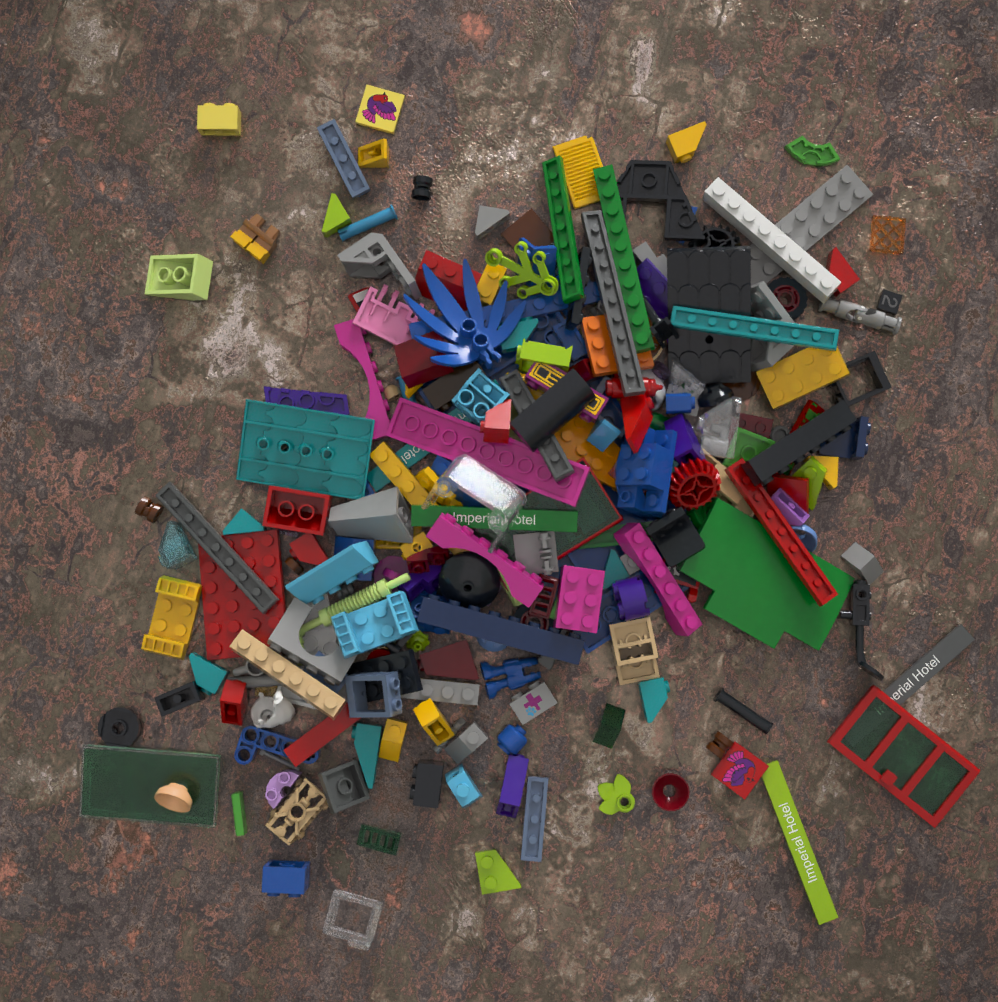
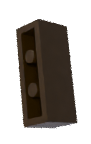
[422,360,487,413]

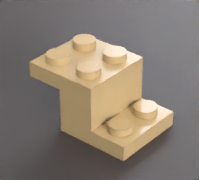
[609,617,660,685]

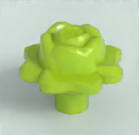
[406,630,430,653]

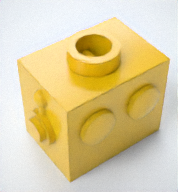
[399,532,433,561]

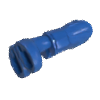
[480,657,541,700]

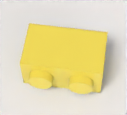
[197,103,241,136]

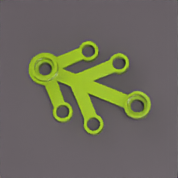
[485,241,559,299]

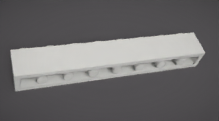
[703,177,841,304]

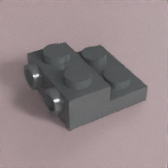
[318,759,370,814]

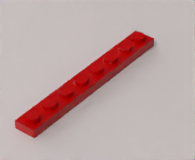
[724,458,838,607]

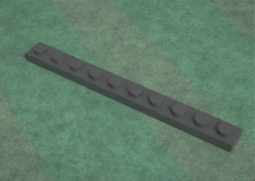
[581,210,646,397]

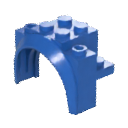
[614,427,677,519]

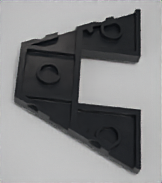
[584,160,705,242]

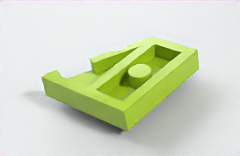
[791,456,827,510]
[475,848,521,895]

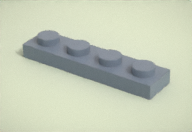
[317,119,371,199]
[521,776,549,862]

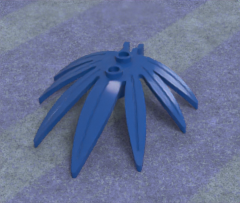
[403,259,527,369]

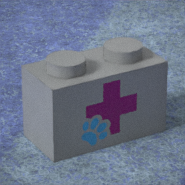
[509,680,557,725]

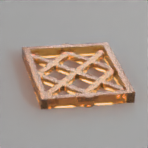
[870,215,906,254]

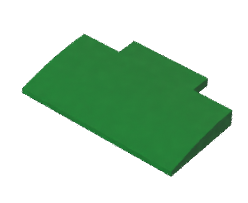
[676,497,855,651]

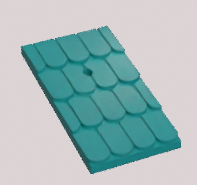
[236,399,375,500]

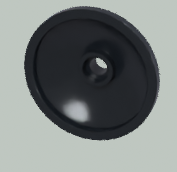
[439,551,501,608]

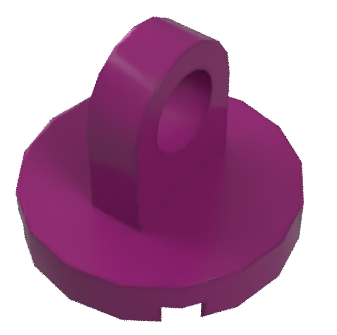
[374,555,409,593]

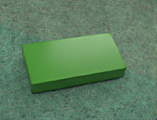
[231,791,248,836]

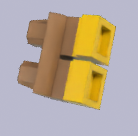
[230,213,281,264]

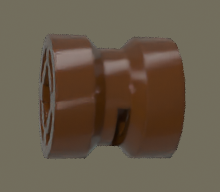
[135,496,164,524]
[706,731,734,760]

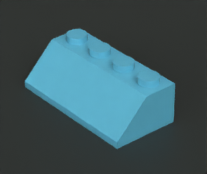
[285,540,379,605]

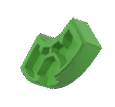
[784,136,840,167]

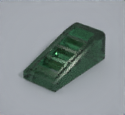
[357,824,402,856]

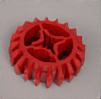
[668,458,722,511]

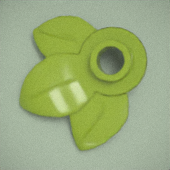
[597,774,635,815]

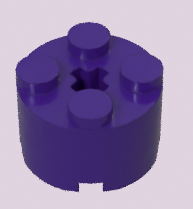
[612,575,650,621]

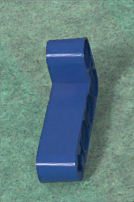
[234,724,321,765]

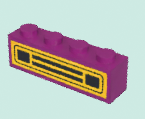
[525,362,609,424]

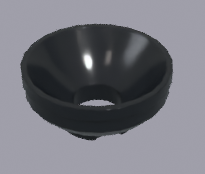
[697,383,735,407]

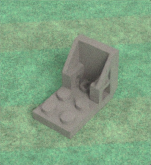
[337,232,422,300]
[751,281,795,372]

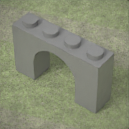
[267,597,357,686]

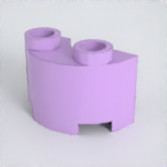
[265,769,302,809]

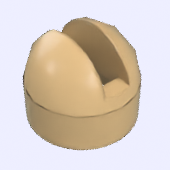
[384,385,402,402]

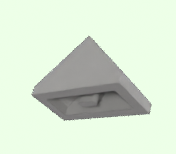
[475,205,510,241]
[840,542,884,585]

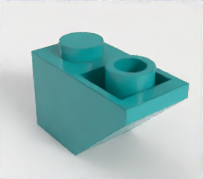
[497,317,538,354]

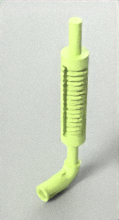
[297,573,411,666]

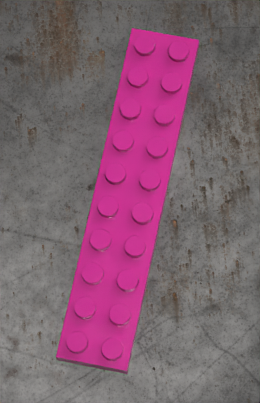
[386,397,591,507]

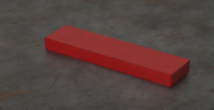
[283,702,360,767]

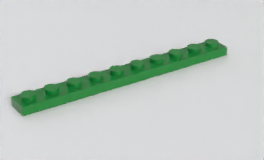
[593,164,655,354]

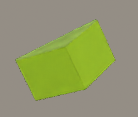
[322,193,352,238]

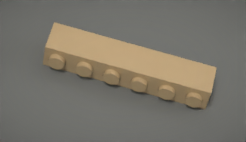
[230,629,346,720]

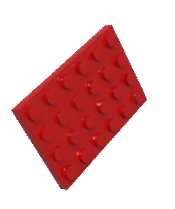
[198,529,286,660]

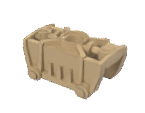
[265,777,329,845]

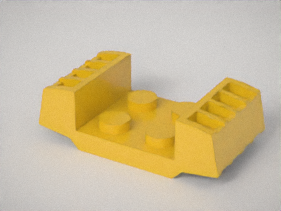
[141,575,202,660]

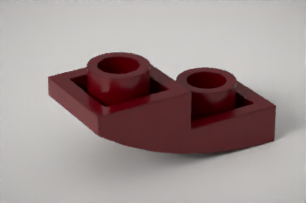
[407,546,450,574]

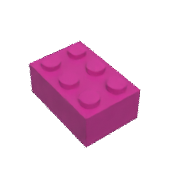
[553,565,605,633]

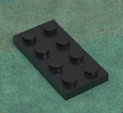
[347,649,423,702]

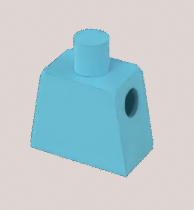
[445,764,483,808]

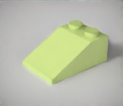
[145,254,213,301]

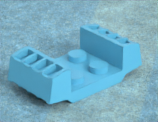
[331,591,419,659]

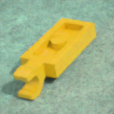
[414,466,463,506]

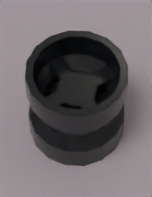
[411,175,433,201]

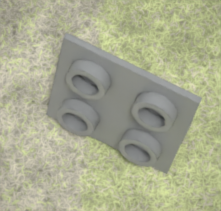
[513,531,559,575]

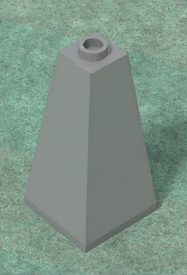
[328,487,414,543]

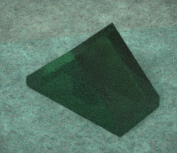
[592,703,626,749]

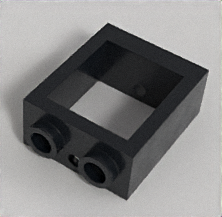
[829,351,892,407]

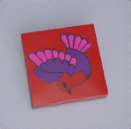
[711,741,769,800]

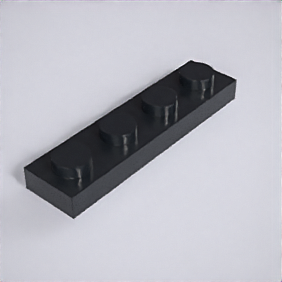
[565,246,592,331]

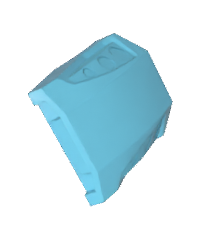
[452,368,510,426]

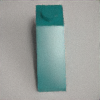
[351,722,383,789]

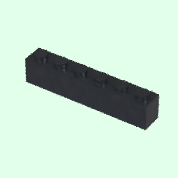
[741,400,857,486]

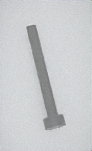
[259,749,300,771]

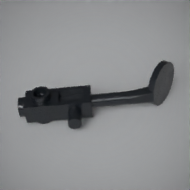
[840,580,884,681]

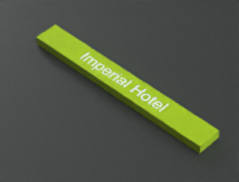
[761,760,839,925]

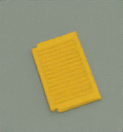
[552,135,603,210]

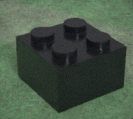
[410,759,444,808]

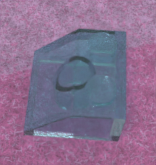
[158,521,198,570]

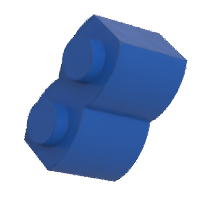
[665,393,695,414]

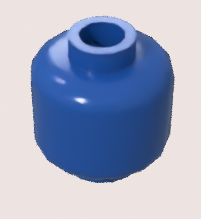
[497,724,528,755]

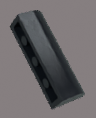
[510,368,596,452]

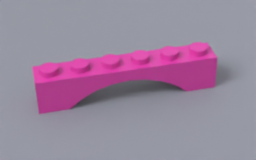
[334,319,392,443]
[426,513,544,608]
[613,522,703,637]

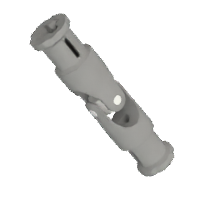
[818,298,902,335]

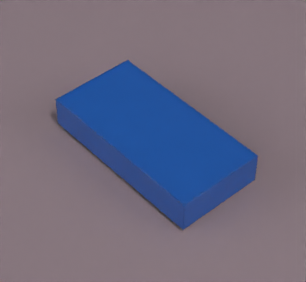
[552,318,588,363]

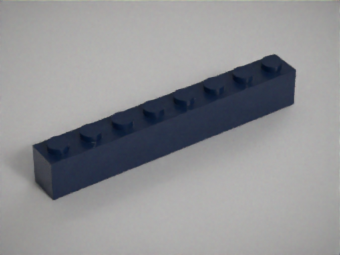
[417,594,585,665]

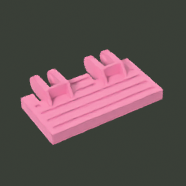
[352,284,436,345]

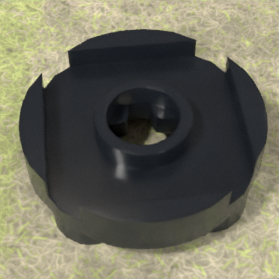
[98,707,141,749]

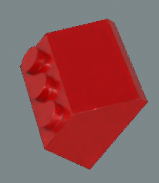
[415,250,482,311]
[262,485,333,536]

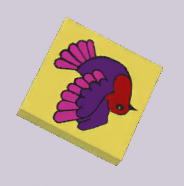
[355,84,405,135]

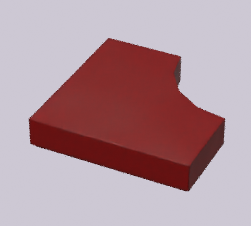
[767,474,809,514]

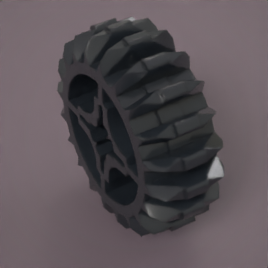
[688,223,742,248]

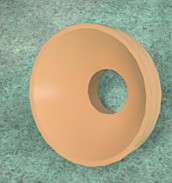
[154,783,193,813]

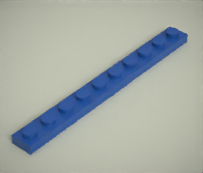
[408,281,600,339]

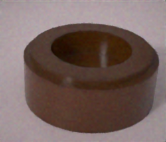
[284,556,304,575]

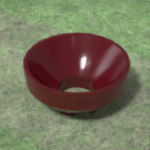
[652,773,690,812]

